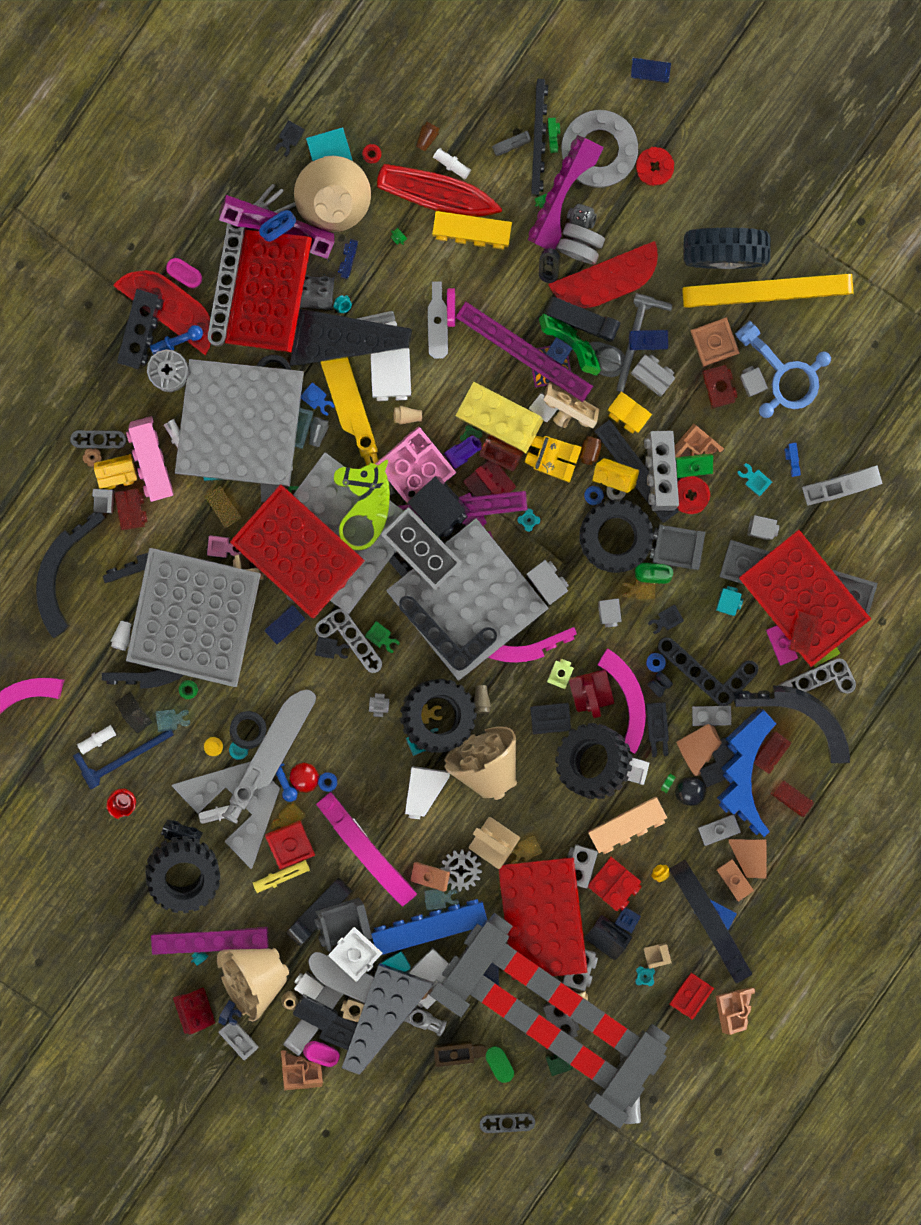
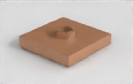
[690,317,740,367]

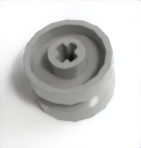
[556,223,605,265]

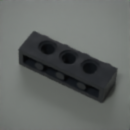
[117,288,164,369]

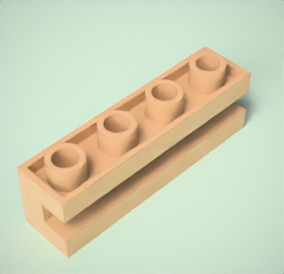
[588,796,667,854]

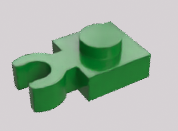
[547,118,560,153]
[365,621,400,653]

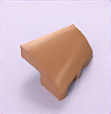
[674,424,724,458]
[676,724,722,776]
[728,839,766,878]
[716,987,755,1035]
[281,1050,323,1090]

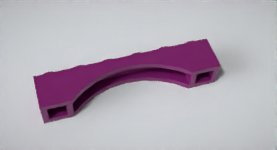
[528,135,604,250]
[219,195,334,259]
[151,927,269,955]

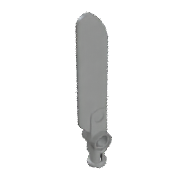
[221,690,316,824]
[308,952,447,1037]

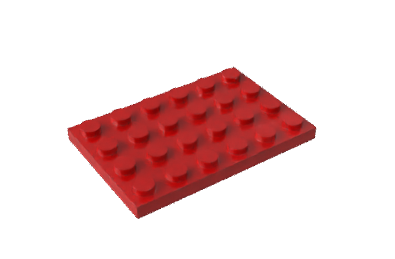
[225,230,312,352]
[230,484,365,619]
[738,529,871,667]
[499,857,588,980]

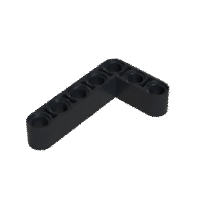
[399,596,497,671]
[657,637,758,706]

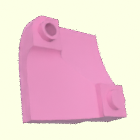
[375,426,456,503]

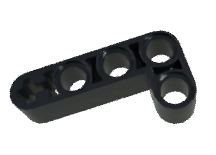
[544,296,621,342]
[286,877,353,946]

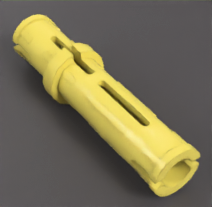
[253,860,310,894]

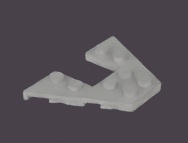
[172,761,280,869]

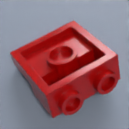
[588,857,641,911]

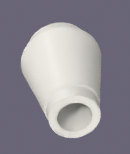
[111,621,131,651]

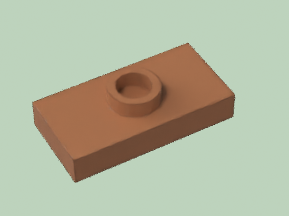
[716,859,754,902]
[411,862,450,891]

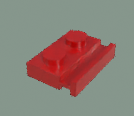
[669,972,714,1020]

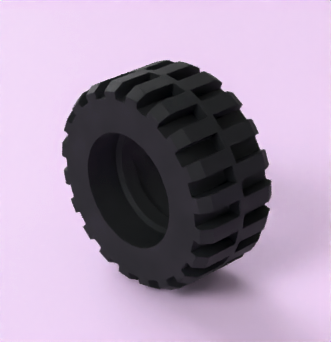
[579,499,653,573]
[400,679,477,753]
[555,723,633,799]
[145,836,220,914]

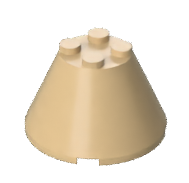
[294,156,371,232]
[445,727,517,800]
[217,948,289,1021]

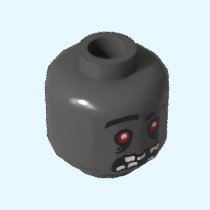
[567,204,597,229]

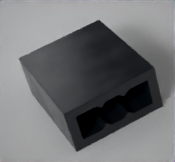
[408,476,470,537]

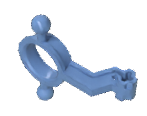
[735,321,831,418]

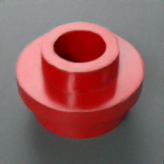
[362,144,382,164]

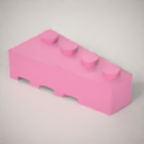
[126,416,174,502]

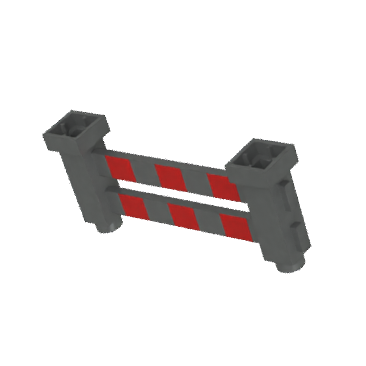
[428,913,670,1128]

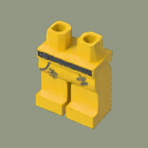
[524,436,582,483]

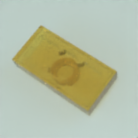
[205,486,242,528]

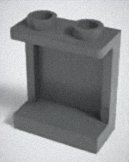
[650,524,705,570]
[314,897,372,952]

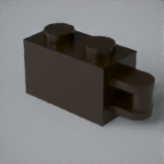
[434,1040,487,1067]

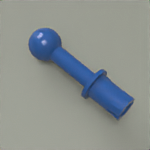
[151,325,203,355]
[276,763,298,802]

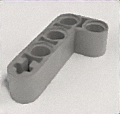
[315,609,382,673]
[778,658,856,694]

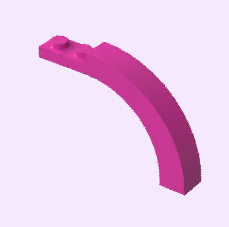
[488,627,577,662]
[597,648,646,754]
[0,678,64,714]
[316,792,417,907]

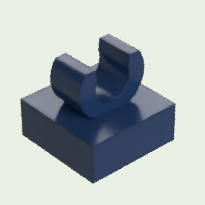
[615,907,641,933]
[218,1000,242,1026]

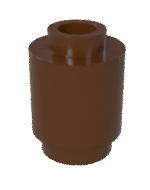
[578,436,602,466]

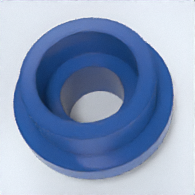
[584,486,604,505]
[646,653,666,672]
[318,772,337,792]

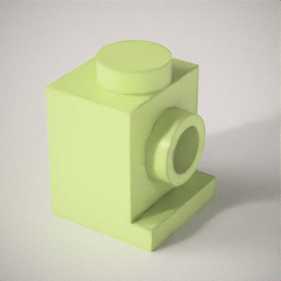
[547,659,574,689]

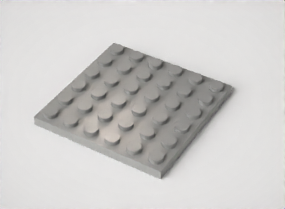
[175,359,304,487]
[294,453,404,614]
[386,518,549,681]
[126,548,261,687]

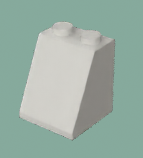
[405,766,450,819]

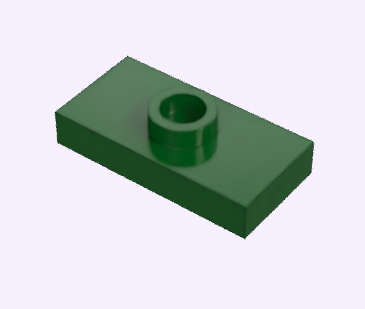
[675,454,713,478]

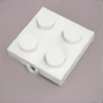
[328,927,382,982]

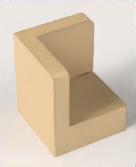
[644,942,671,969]

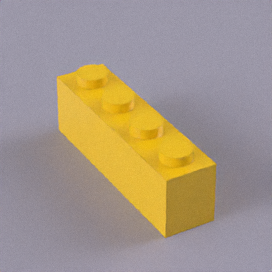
[432,211,512,250]

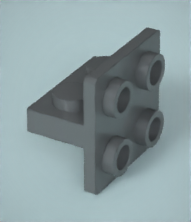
[299,275,334,310]

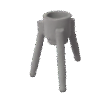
[253,184,296,213]

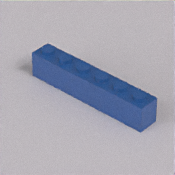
[371,899,488,955]

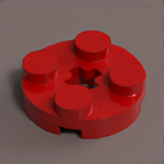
[636,147,674,186]
[677,476,710,514]

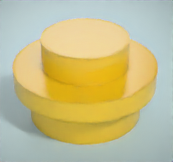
[204,737,223,756]
[651,865,670,882]

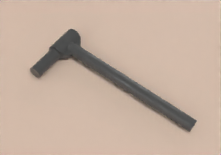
[616,293,673,392]

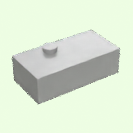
[381,507,463,590]

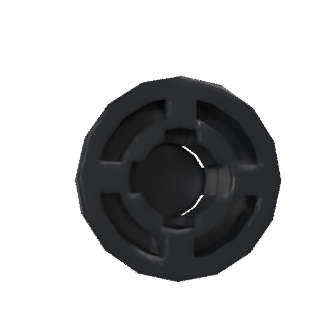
[647,671,673,698]

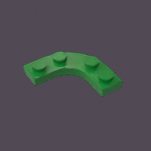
[539,314,601,376]

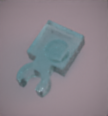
[155,709,190,732]
[425,889,459,910]

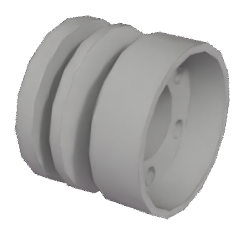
[147,350,188,392]

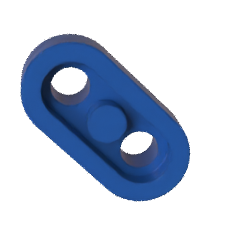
[259,210,296,241]

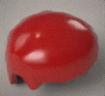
[289,762,320,793]
[106,788,136,819]

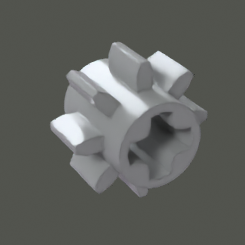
[369,693,389,717]

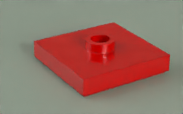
[265,820,315,870]

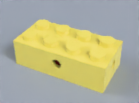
[455,382,544,453]

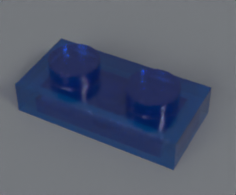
[338,239,358,280]

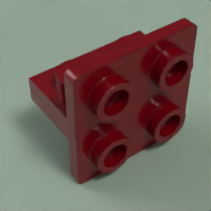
[463,458,516,497]
[569,670,614,718]
[173,988,215,1035]

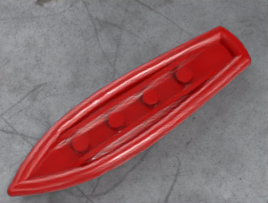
[377,164,502,217]

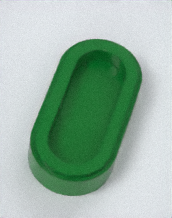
[634,563,673,584]
[486,1046,514,1083]

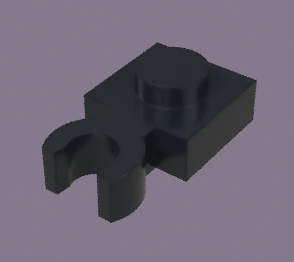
[275,120,305,157]
[648,604,684,634]
[315,637,350,659]

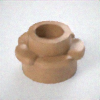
[83,448,102,467]

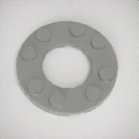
[561,110,638,188]

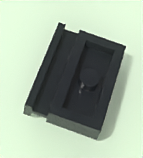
[530,703,571,734]
[319,1015,358,1050]

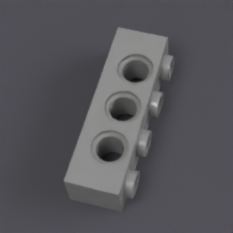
[644,431,679,511]

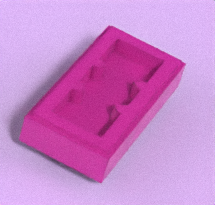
[766,626,798,666]

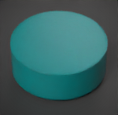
[229,743,249,760]

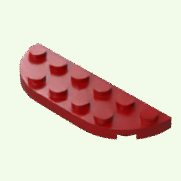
[548,241,658,309]
[113,270,213,356]

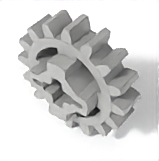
[440,849,482,891]

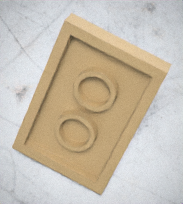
[543,381,599,428]

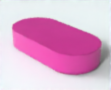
[166,258,202,288]
[447,288,455,327]
[303,1041,340,1067]

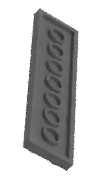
[719,540,878,615]

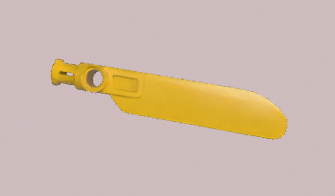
[321,358,379,466]

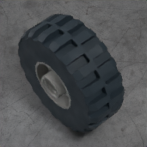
[683,228,771,269]

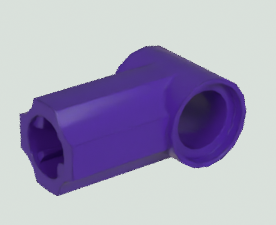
[444,435,482,469]

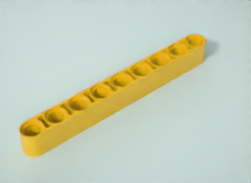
[682,274,854,307]

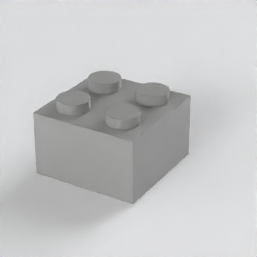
[526,560,569,605]

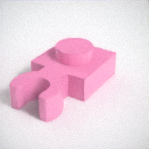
[207,535,241,558]

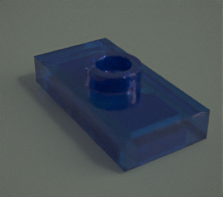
[630,58,671,83]
[629,330,668,350]
[264,605,306,645]

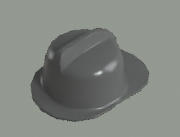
[589,342,625,377]

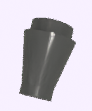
[309,417,329,447]

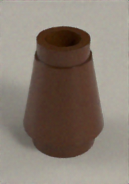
[416,121,440,152]

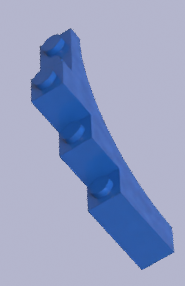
[717,708,776,837]

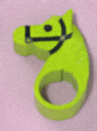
[334,460,390,551]

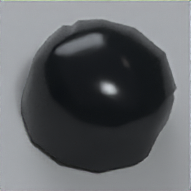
[675,777,706,806]

